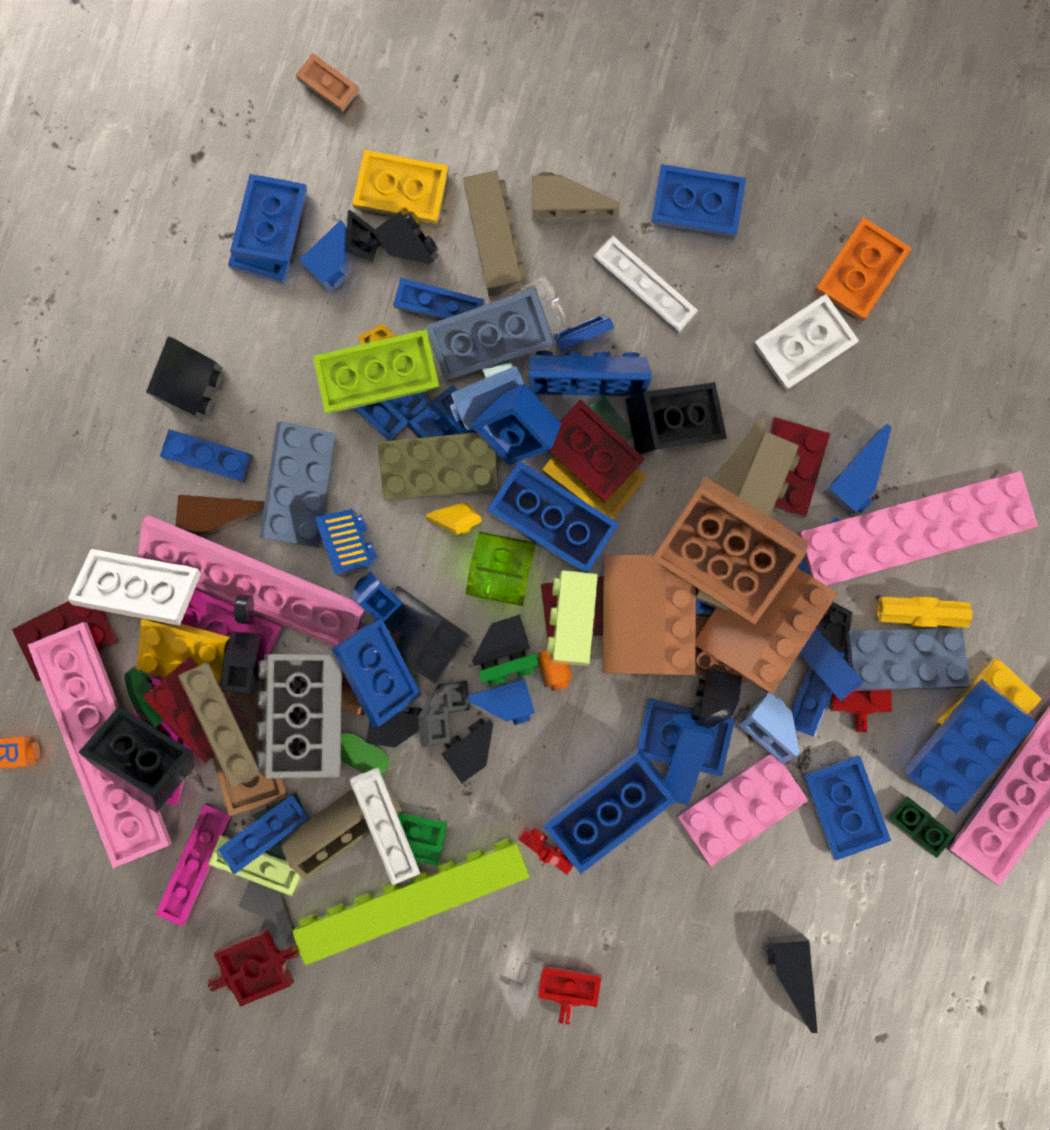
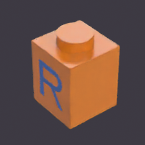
[0,735,40,769]

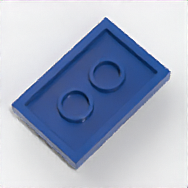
[651,164,746,237]
[230,174,307,266]
[331,618,422,727]
[636,698,735,777]
[803,755,891,861]

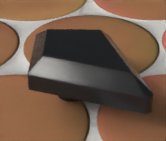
[346,210,381,262]
[816,602,852,654]

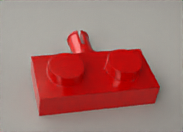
[830,690,892,733]
[518,827,574,875]
[538,965,602,1025]

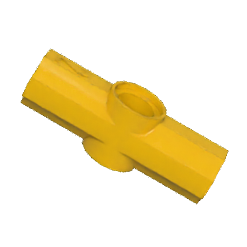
[877,596,972,628]

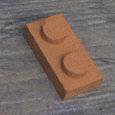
[296,53,359,112]

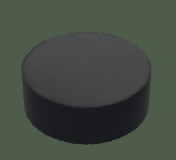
[234,594,254,624]

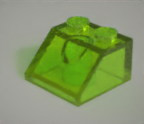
[465,531,536,606]

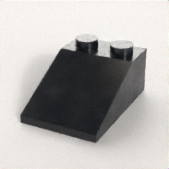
[146,336,223,421]
[625,382,727,455]
[375,586,470,684]
[79,706,195,813]

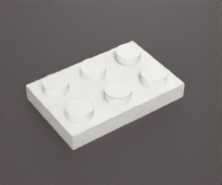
[753,294,859,391]

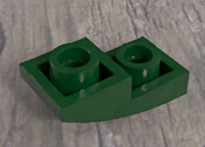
[124,666,164,728]
[889,796,955,858]

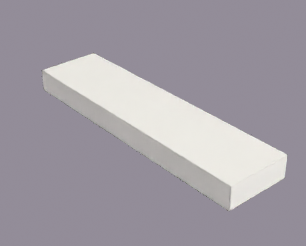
[593,235,698,333]
[350,768,420,885]

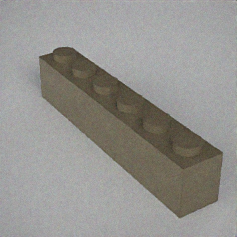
[696,432,800,612]

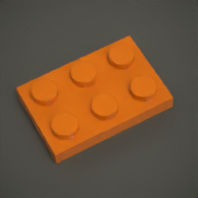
[814,217,912,322]

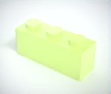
[547,570,598,666]

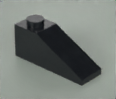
[764,935,818,1033]

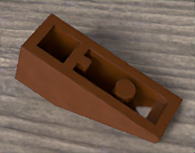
[175,495,265,537]

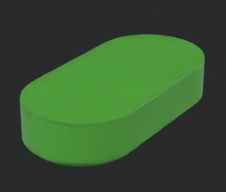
[340,732,389,775]

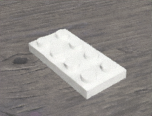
[68,549,201,625]

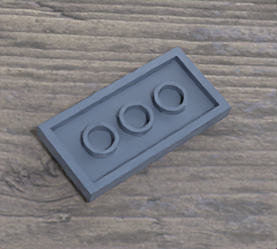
[426,287,555,381]
[259,421,335,547]
[846,628,970,691]

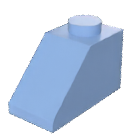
[738,693,799,764]

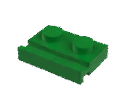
[478,654,539,686]
[397,812,448,866]

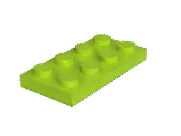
[313,329,440,414]

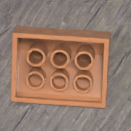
[652,476,809,624]
[602,554,696,675]
[695,568,838,694]

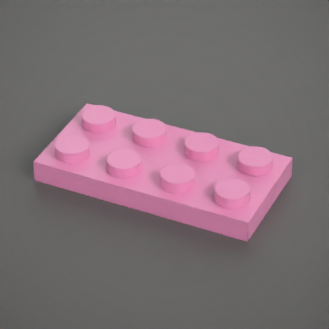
[676,753,809,866]

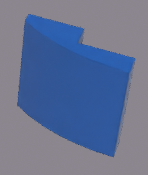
[407,385,477,438]
[355,392,433,441]

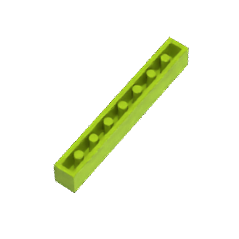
[292,838,530,965]

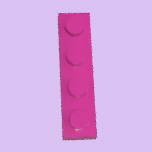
[155,803,233,926]

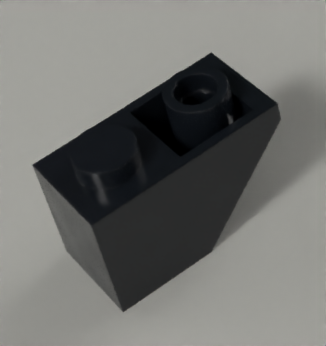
[373,207,439,264]
[472,615,530,670]
[220,631,261,694]
[690,668,742,728]
[366,707,422,748]
[441,718,494,783]

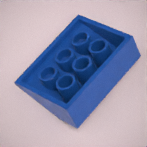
[529,350,652,397]

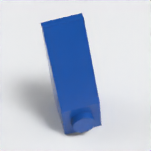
[823,424,892,515]

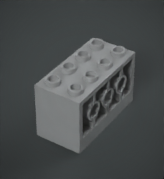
[255,654,342,778]

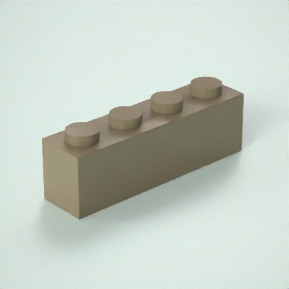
[463,170,526,296]
[177,663,260,788]
[279,779,403,880]

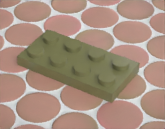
[378,433,500,500]

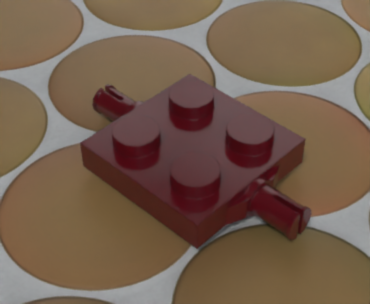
[208,929,300,1007]

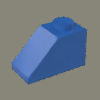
[299,220,348,292]
[350,571,402,621]
[468,678,535,725]

